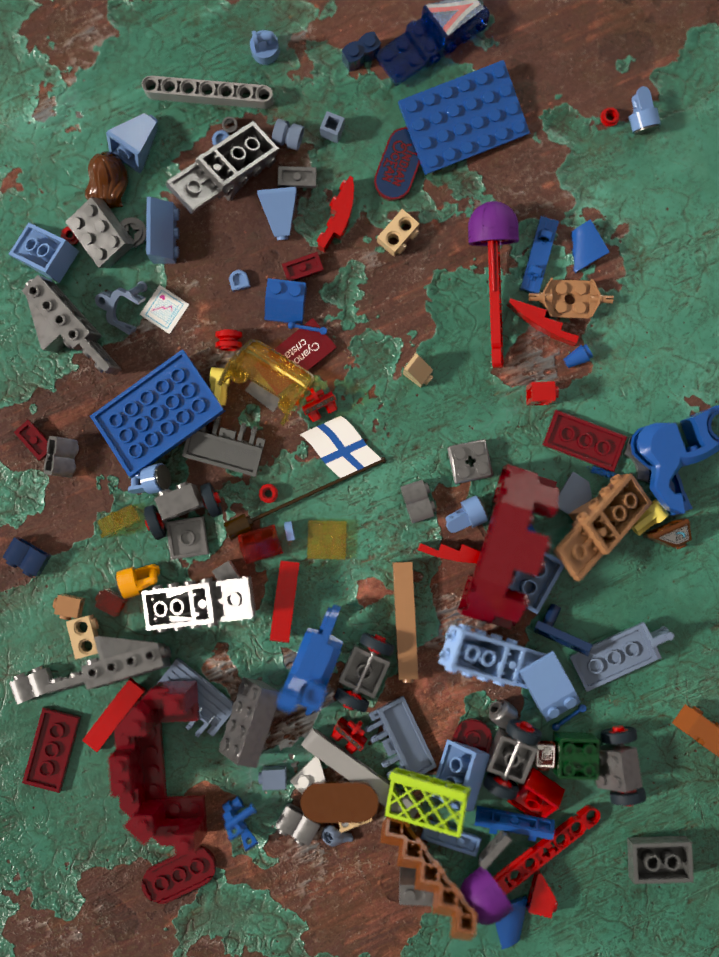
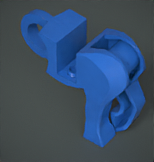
[630,405,719,516]
[276,604,343,716]

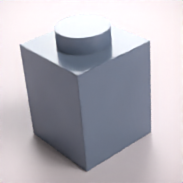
[320,111,345,143]
[258,766,287,790]

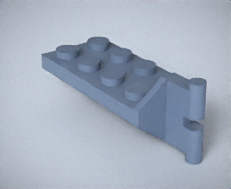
[569,622,674,692]

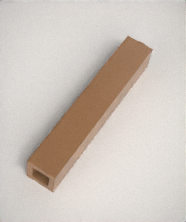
[392,561,418,683]

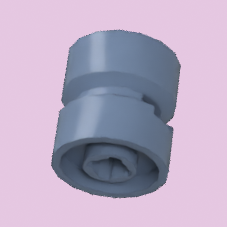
[272,119,304,151]

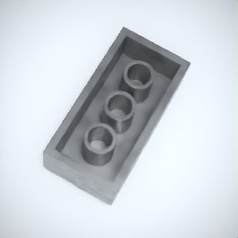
[219,677,281,768]

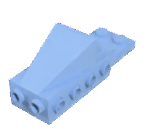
[439,623,547,689]

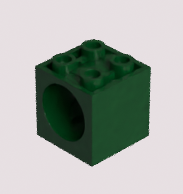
[552,731,600,780]

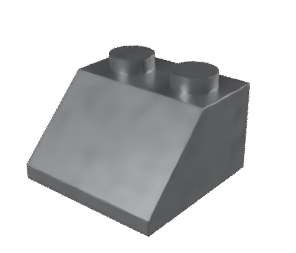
[399,859,439,906]

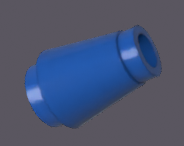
[563,344,593,369]

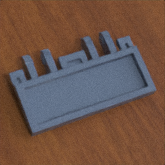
[159,658,234,738]
[364,696,437,778]

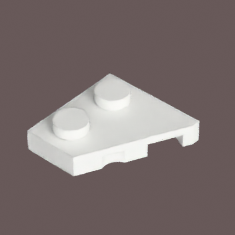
[290,756,326,794]

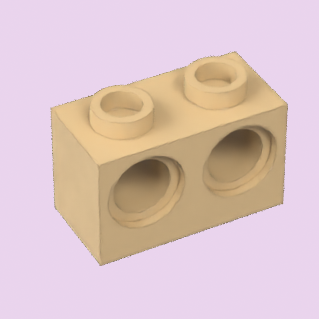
[377,209,420,256]
[66,614,99,659]

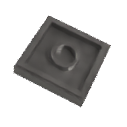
[165,516,210,560]
[478,830,512,870]

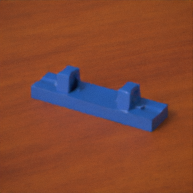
[520,216,559,293]
[475,806,555,842]

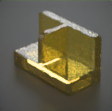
[97,504,141,538]

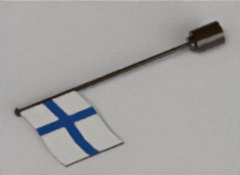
[223,416,386,540]

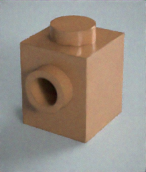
[53,594,85,620]

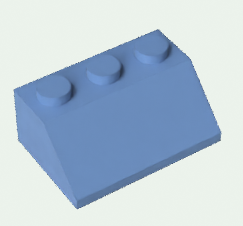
[146,197,179,264]
[432,739,490,811]

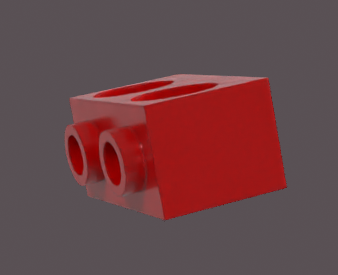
[526,381,559,406]

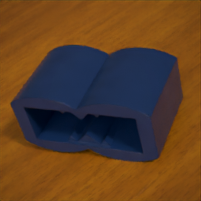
[342,32,381,72]
[3,537,51,578]

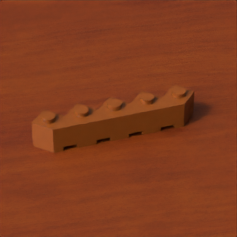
[672,704,719,757]
[380,817,477,941]

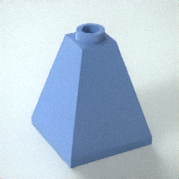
[106,113,158,174]
[257,187,297,240]

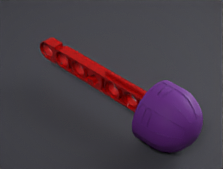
[468,201,519,368]
[460,805,601,925]

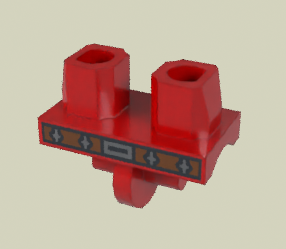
[301,388,337,422]
[331,716,368,754]

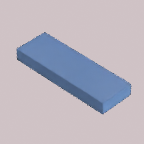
[420,820,482,857]

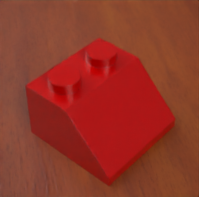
[507,768,565,818]

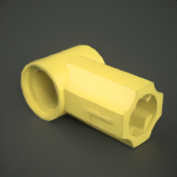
[209,367,231,406]
[631,499,669,536]

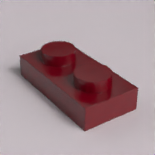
[282,252,324,281]
[14,420,48,461]

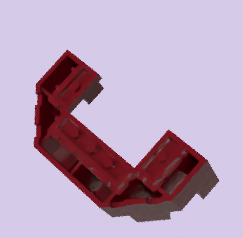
[457,464,559,630]
[108,680,207,855]

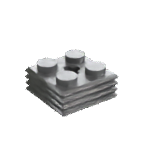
[447,439,493,484]

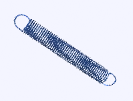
[587,466,640,485]

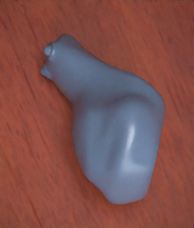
[321,825,354,847]

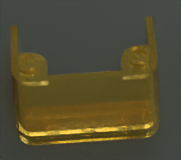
[218,339,315,426]

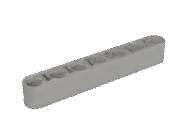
[142,76,274,109]
[301,728,421,818]

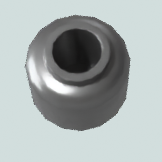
[489,699,518,729]

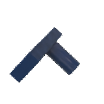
[534,604,593,656]

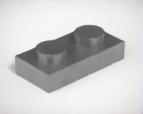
[278,166,317,188]

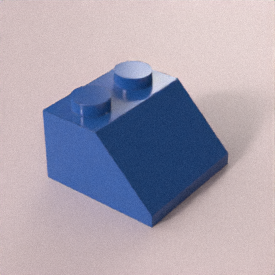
[265,278,307,325]

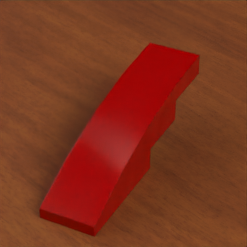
[507,298,579,346]
[417,543,480,563]
[270,561,300,643]
[82,678,145,752]

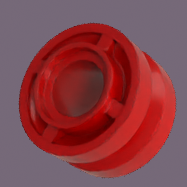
[215,329,242,351]

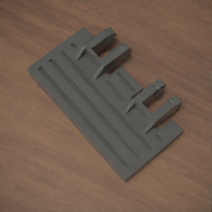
[182,416,266,477]

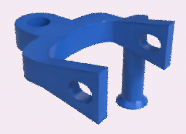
[222,796,259,851]

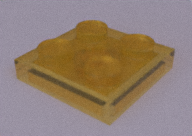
[307,520,347,560]

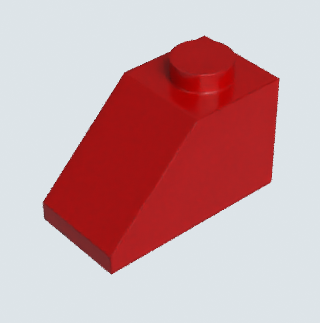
[526,870,558,918]

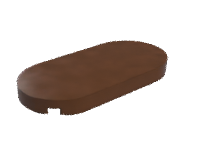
[301,781,379,823]

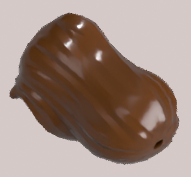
[85,151,128,209]

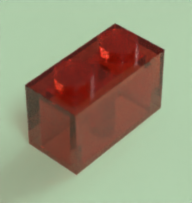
[238,524,283,564]

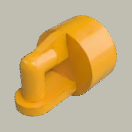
[115,564,160,599]

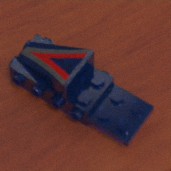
[375,0,490,87]

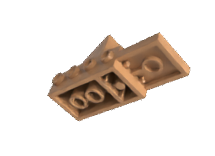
[553,473,652,581]

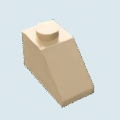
[403,353,433,388]

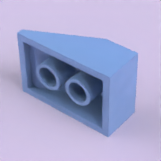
[9,223,79,283]
[519,651,581,722]

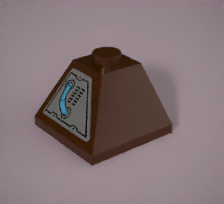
[642,518,692,550]

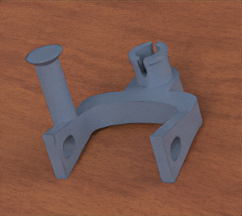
[95,281,147,335]

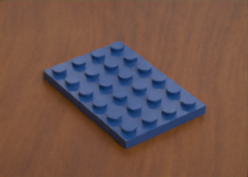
[398,60,530,175]
[90,349,225,478]

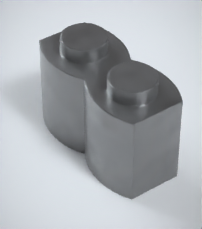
[44,436,79,478]
[400,480,436,523]
[9,665,53,704]
[275,803,321,846]

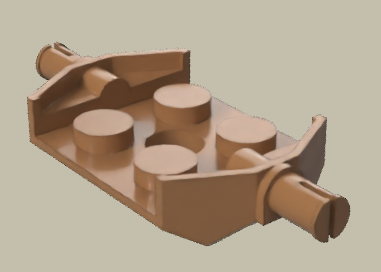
[528,278,614,319]

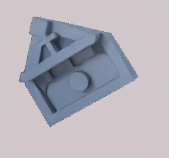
[558,472,592,515]

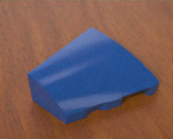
[571,219,609,273]
[495,896,527,950]

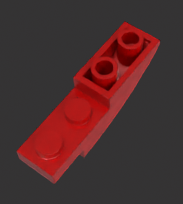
[317,176,354,253]

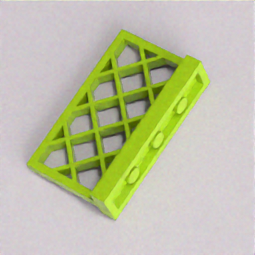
[385,767,471,838]

